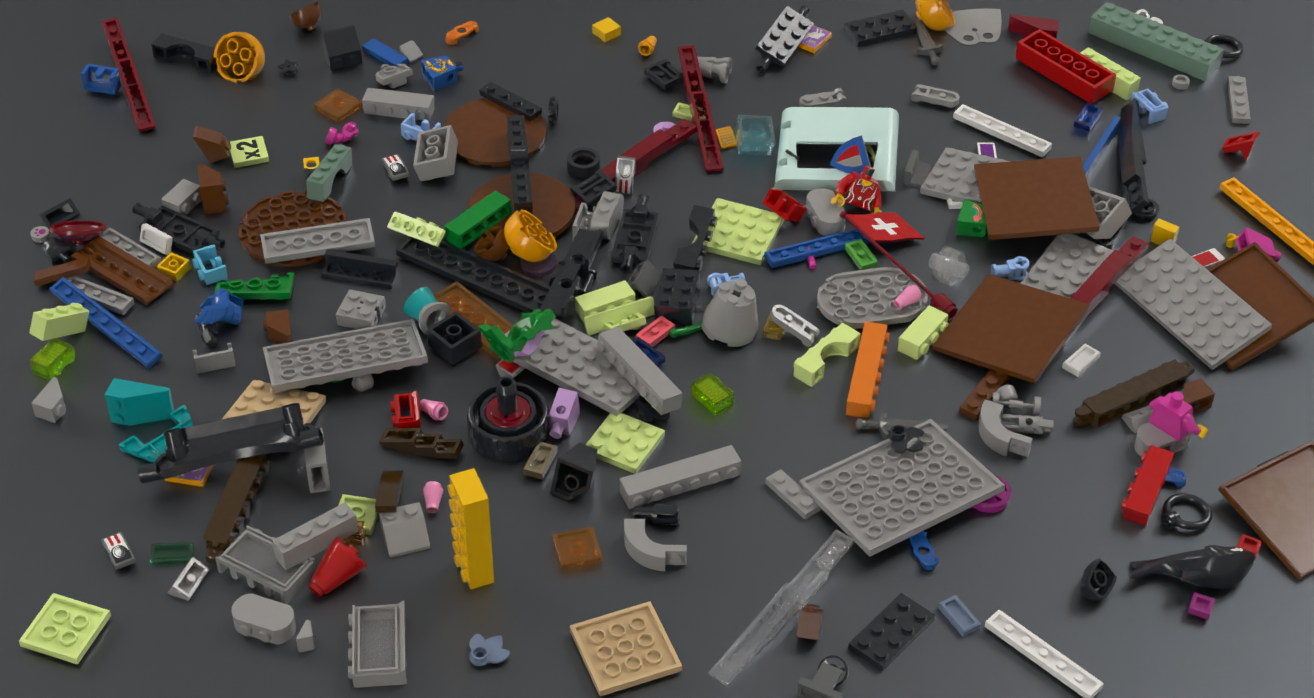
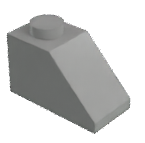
[31,377,66,423]

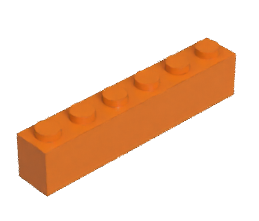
[846,321,890,419]

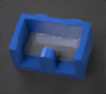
[81,64,121,95]

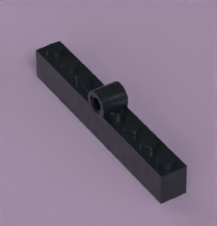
[507,115,533,214]

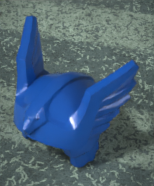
[194,288,244,325]

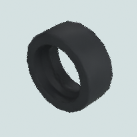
[567,147,600,179]

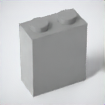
[304,428,331,493]

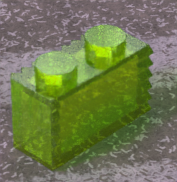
[30,338,76,381]
[691,372,734,416]

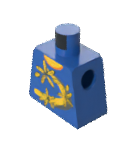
[421,56,464,91]

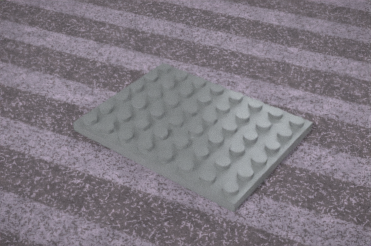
[799,419,1005,557]

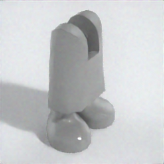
[697,57,732,84]

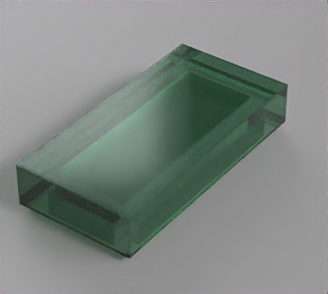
[149,542,195,565]

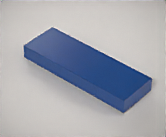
[362,38,409,67]

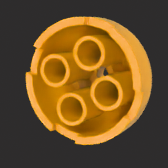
[915,0,955,31]
[214,32,265,83]
[504,209,557,262]

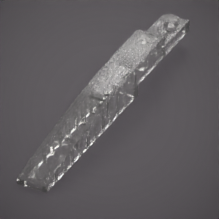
[709,529,853,686]

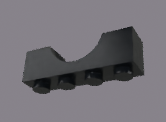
[151,33,217,74]
[673,205,718,271]

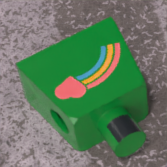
[956,199,987,237]

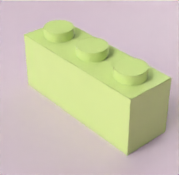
[575,280,635,323]
[29,303,89,341]
[898,305,949,360]

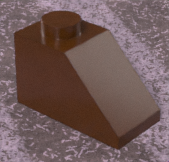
[193,126,231,163]
[263,309,292,344]
[1183,378,1215,414]

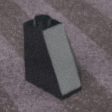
[550,443,598,501]

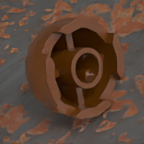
[289,1,322,31]
[474,226,510,262]

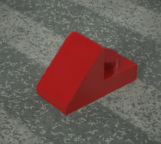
[1222,131,1259,160]

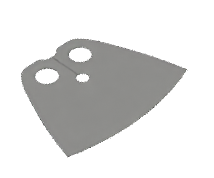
[945,9,1002,45]

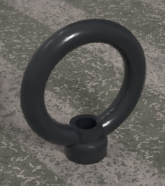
[1205,34,1244,59]
[1161,493,1213,530]

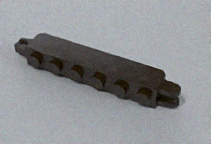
[1073,359,1195,427]
[203,454,270,564]

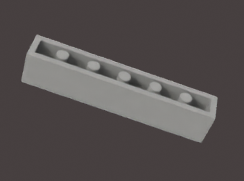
[597,327,683,415]
[619,445,742,509]

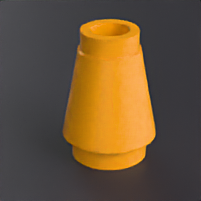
[638,36,657,56]

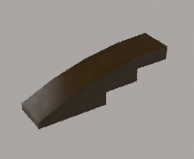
[379,428,464,459]
[375,470,404,513]

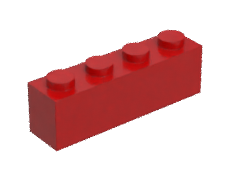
[1121,445,1174,526]

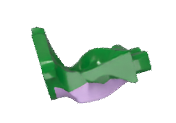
[478,309,556,363]

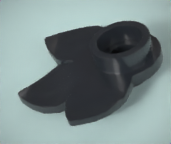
[636,395,670,423]
[888,425,924,454]

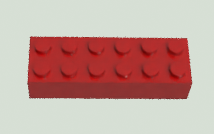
[1015,29,1117,104]

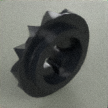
[548,96,559,124]
[1131,198,1159,219]

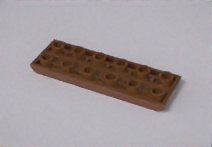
[70,236,174,305]

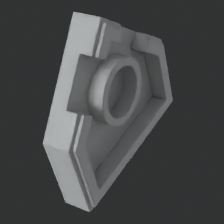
[375,64,413,89]

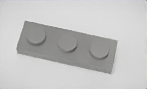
[765,469,821,520]

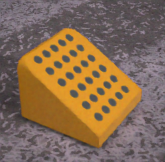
[715,126,737,150]

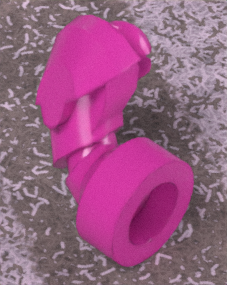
[325,122,358,145]

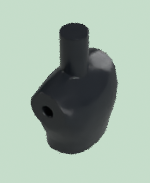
[42,237,72,263]

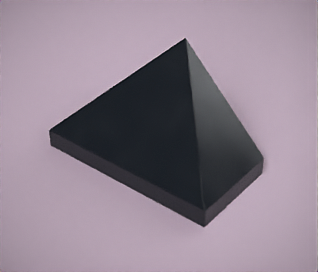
[39,198,80,230]

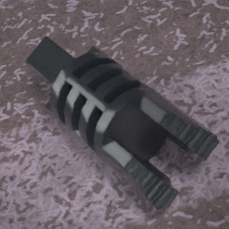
[195,314,219,348]

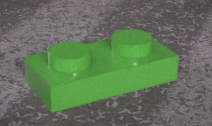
[845,239,878,270]

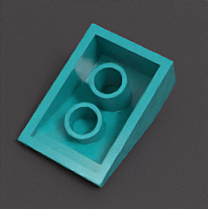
[104,378,174,426]

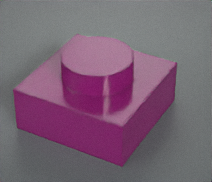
[1188,592,1215,620]

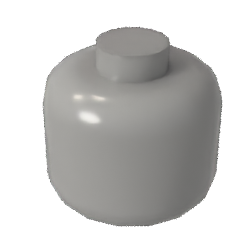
[352,374,374,392]
[996,385,1018,406]

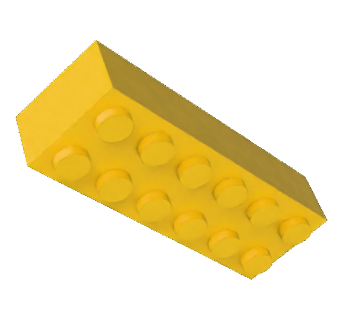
[447,468,494,590]

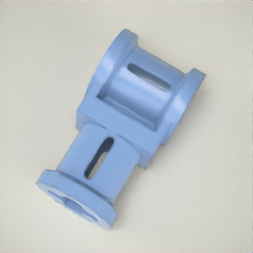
[991,257,1029,281]
[706,273,745,296]

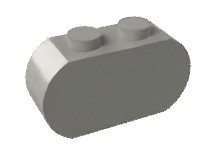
[804,188,846,236]
[590,191,624,240]
[1134,422,1192,457]
[231,593,296,645]

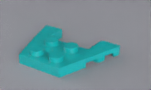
[119,405,194,463]

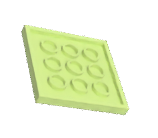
[692,198,784,266]

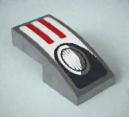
[381,154,410,181]
[615,156,636,195]
[101,532,136,570]

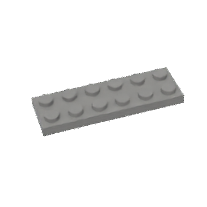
[260,218,375,264]

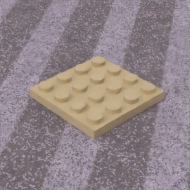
[221,380,326,424]
[570,601,682,696]

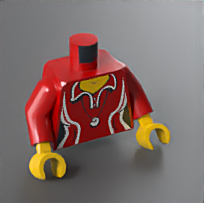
[831,165,882,214]

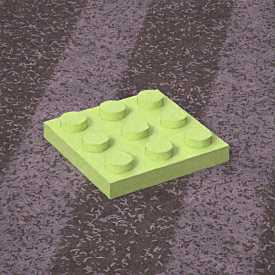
[586,413,665,474]
[19,593,111,665]

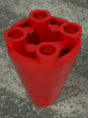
[308,537,367,597]

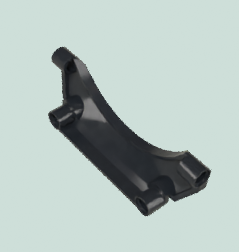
[138,403,324,484]

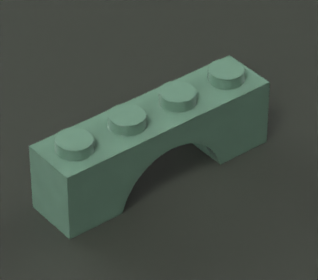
[306,144,352,202]

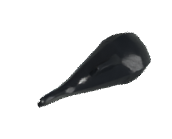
[1128,545,1255,589]

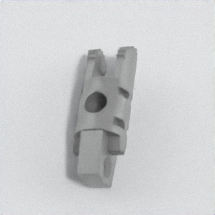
[1002,414,1054,434]

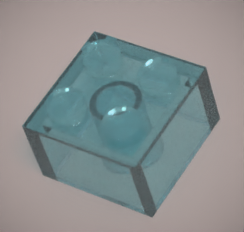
[734,115,775,155]

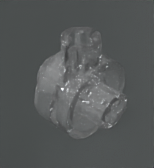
[928,246,969,287]

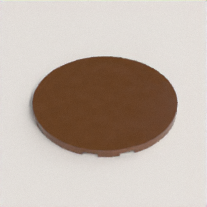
[444,98,547,167]
[468,173,575,238]
[238,190,347,267]

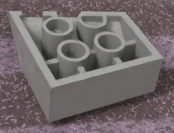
[1087,187,1132,239]

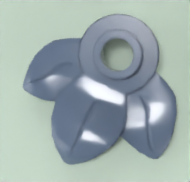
[469,633,510,666]

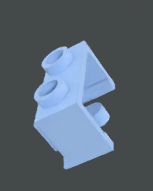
[1130,89,1169,124]
[400,113,441,141]

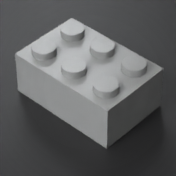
[413,125,458,181]

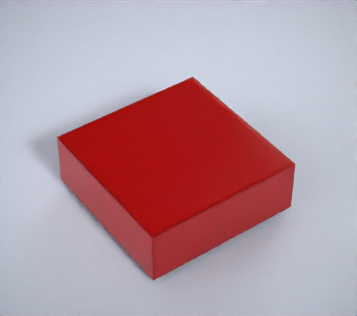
[1237,534,1262,560]

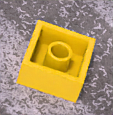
[592,17,621,42]
[1150,219,1179,245]
[157,253,191,282]

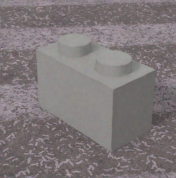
[161,179,202,215]

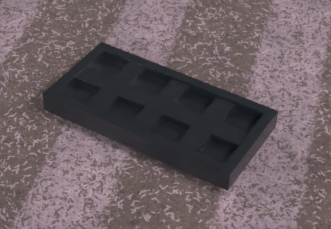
[844,10,917,47]
[848,593,936,672]

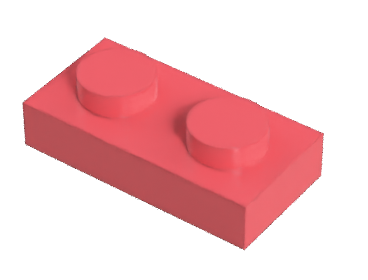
[636,316,675,349]

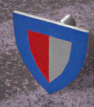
[830,135,871,173]

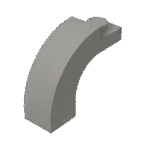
[978,400,1033,457]
[624,519,687,571]

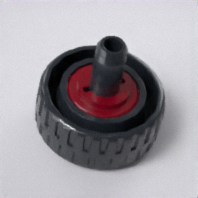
[467,376,550,461]

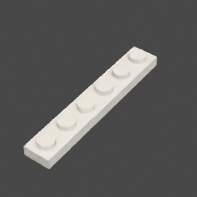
[953,104,1052,157]
[985,610,1104,698]

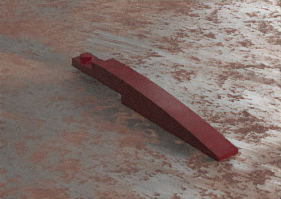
[101,17,156,132]
[678,45,724,172]
[573,119,697,214]
[1070,236,1149,324]

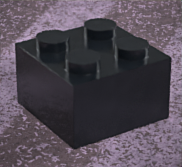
[427,311,482,365]

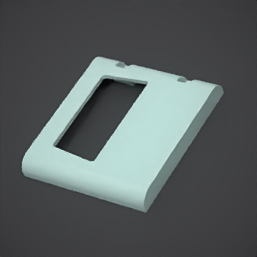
[774,107,899,191]

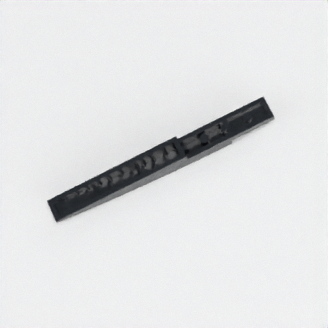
[1119,98,1149,214]

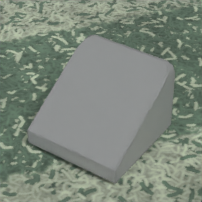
[399,40,423,63]
[296,620,315,652]

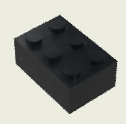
[654,268,701,325]

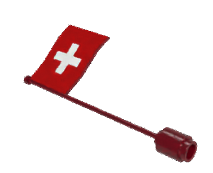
[839,211,958,320]

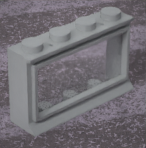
[215,525,316,604]
[348,600,407,688]

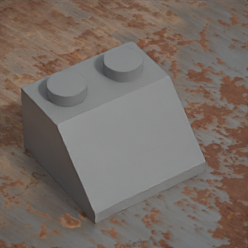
[379,502,431,558]

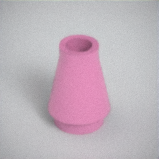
[893,285,922,310]
[419,399,448,421]
[423,481,443,513]

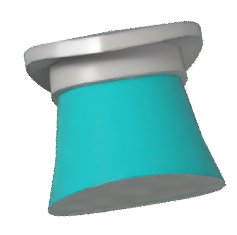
[403,287,451,335]

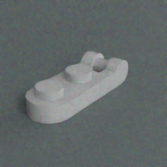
[911,84,960,108]
[799,88,847,107]
[770,304,820,347]

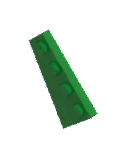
[214,272,295,300]

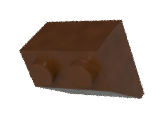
[198,164,229,215]

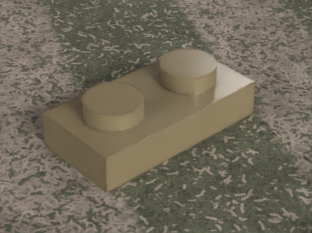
[523,442,558,480]

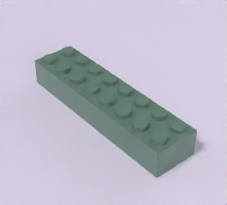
[1088,2,1224,81]

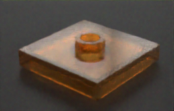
[314,88,362,122]
[552,526,603,570]

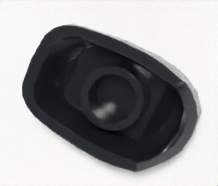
[1080,558,1117,601]

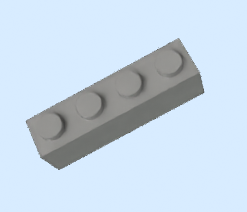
[362,88,435,121]
[272,502,359,570]

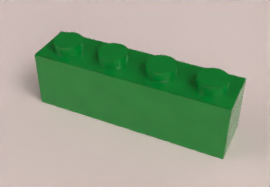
[444,190,512,249]

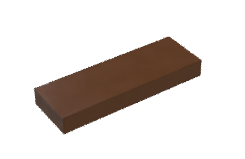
[33,257,91,286]

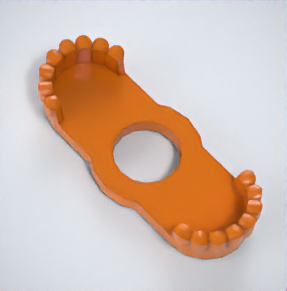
[445,21,479,45]

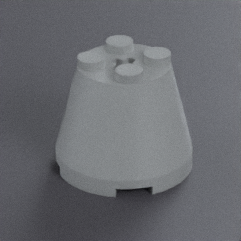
[701,279,759,347]

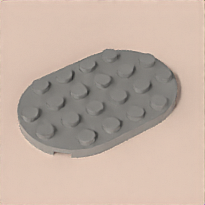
[817,267,928,329]

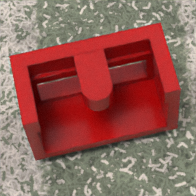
[762,188,807,222]
[390,390,421,428]

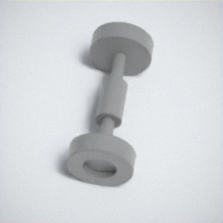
[992,392,1041,416]

